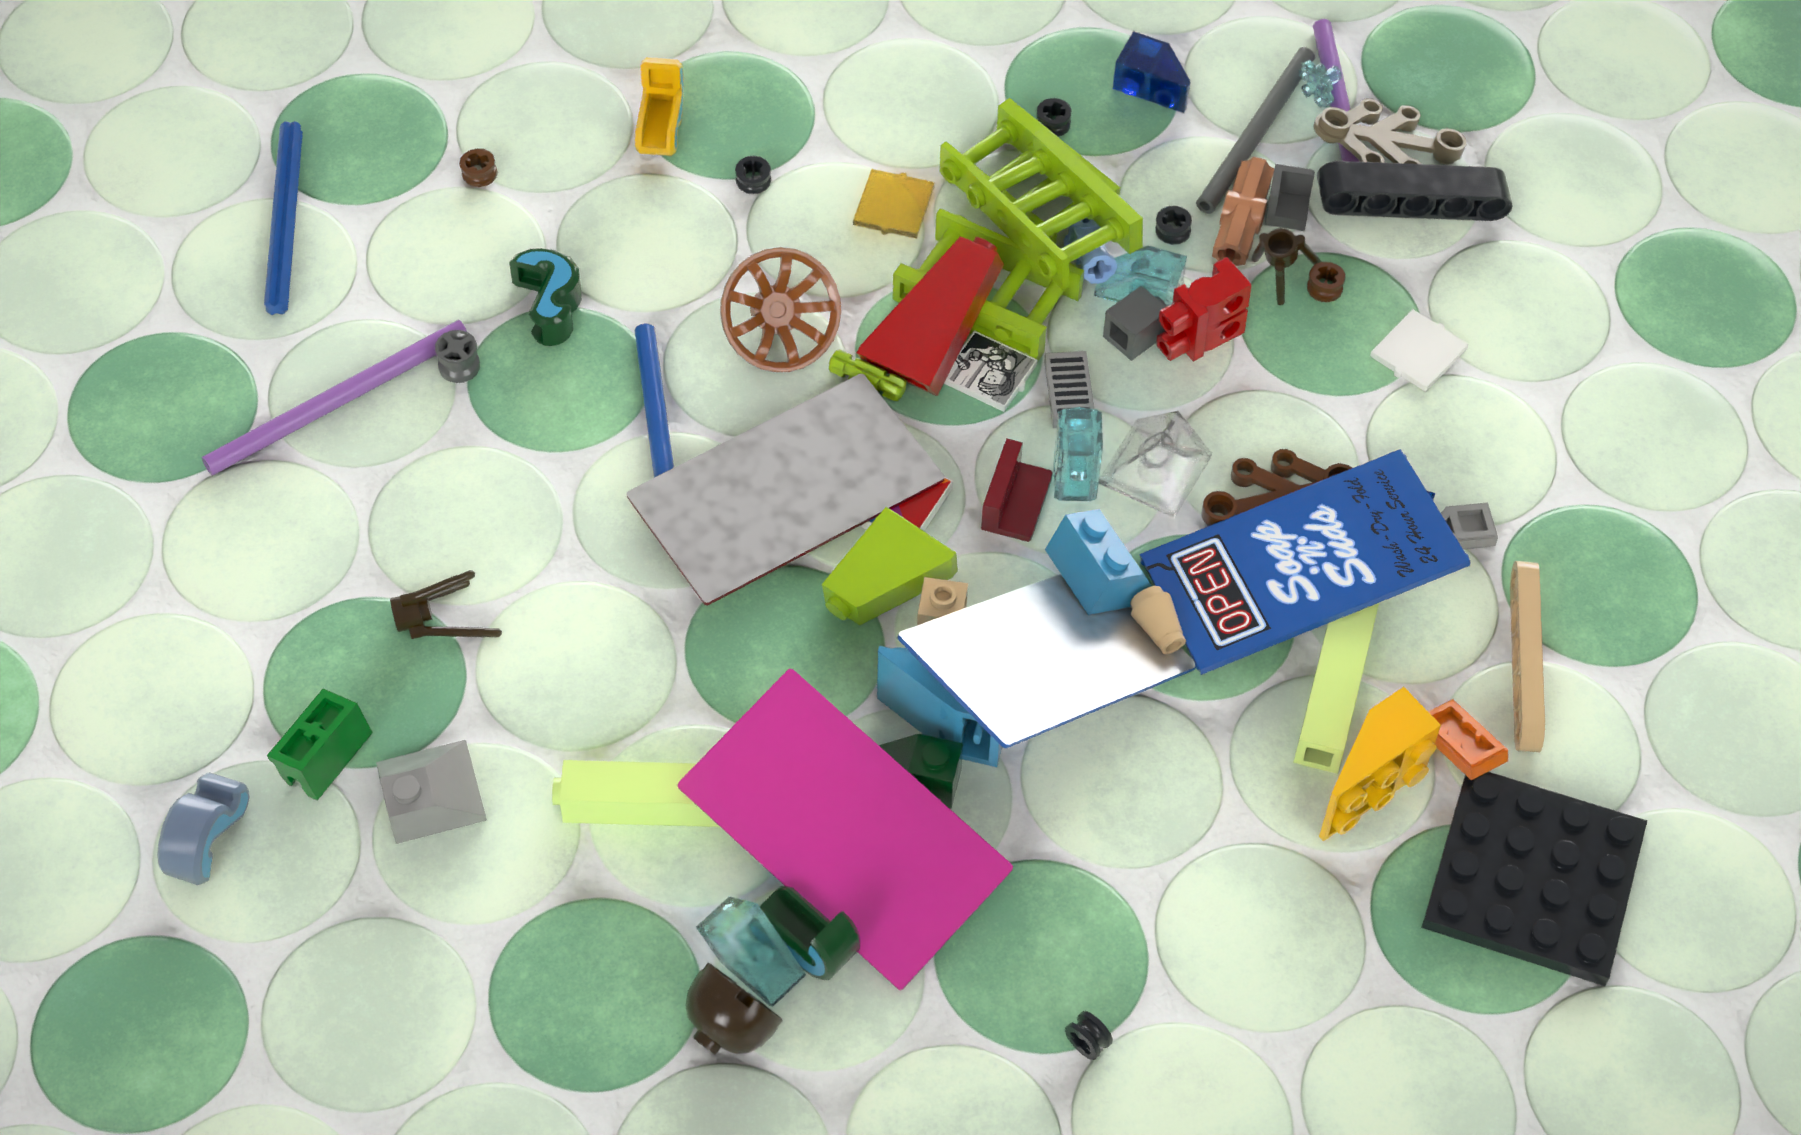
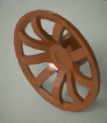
[720,247,841,372]

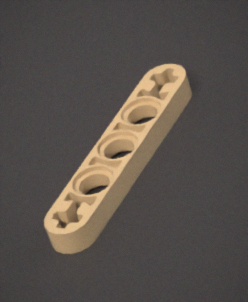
[1510,561,1545,752]

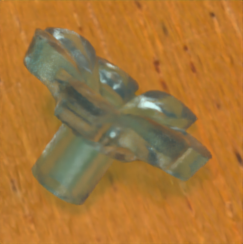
[1299,60,1342,107]

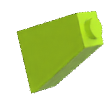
[822,507,958,625]

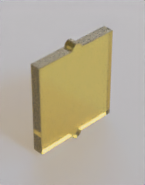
[853,169,935,239]

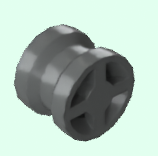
[435,330,480,383]

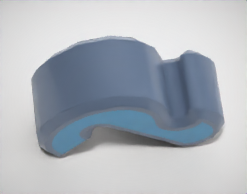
[157,772,250,885]

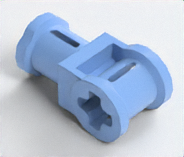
[1063,206,1117,284]

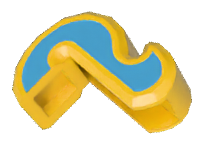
[635,57,684,156]

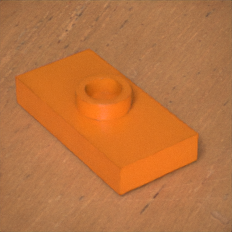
[1428,699,1508,780]

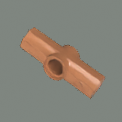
[1212,157,1274,266]

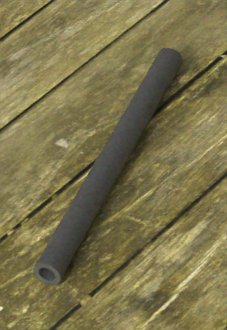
[1196,47,1315,214]

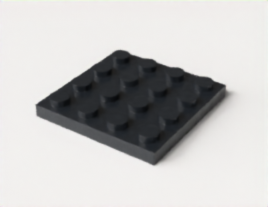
[1421,772,1647,986]

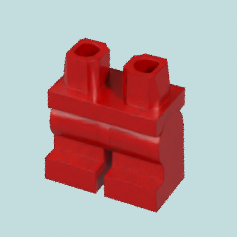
[1156,257,1252,362]

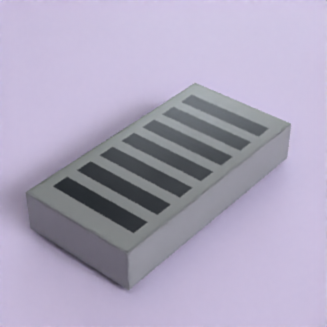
[1044,351,1096,428]

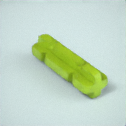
[828,350,907,401]

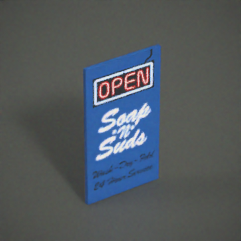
[1139,449,1470,675]

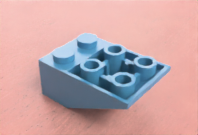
[877,646,1002,767]

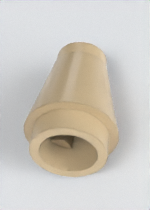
[1130,586,1186,654]

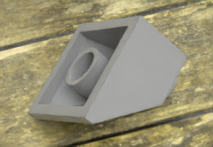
[376,740,487,844]

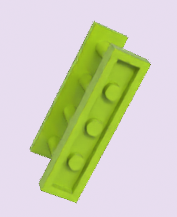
[939,98,1121,244]
[965,128,1143,290]
[892,208,1084,363]

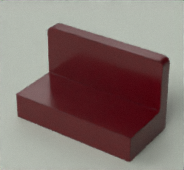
[981,438,1053,542]

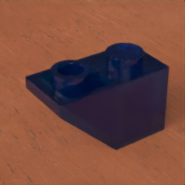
[1113,31,1191,113]

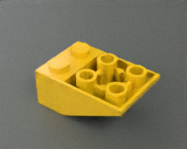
[1319,687,1441,841]

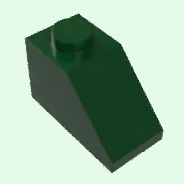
[879,733,963,809]

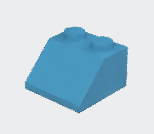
[1045,509,1152,615]

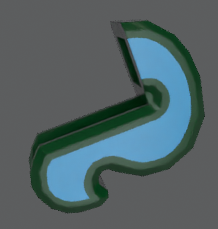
[509,248,582,346]
[753,886,860,980]

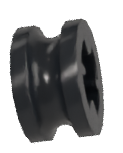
[1036,98,1072,137]
[735,155,771,194]
[1155,206,1192,245]
[1065,1011,1113,1060]

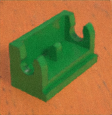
[267,688,373,801]

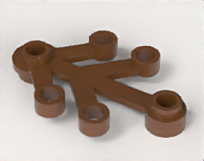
[1201,449,1352,526]

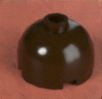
[685,962,783,1055]

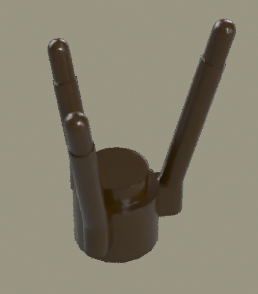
[1251,228,1322,305]
[390,570,502,639]

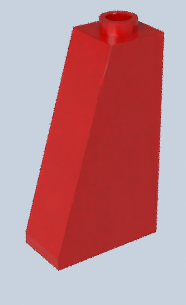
[856,236,1004,396]

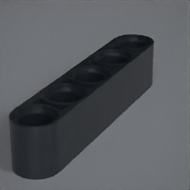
[1317,161,1513,221]

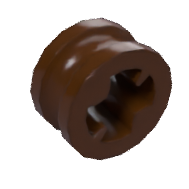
[459,148,498,187]
[1307,262,1346,302]

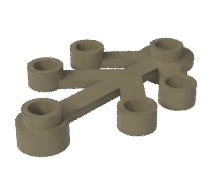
[1313,98,1467,165]

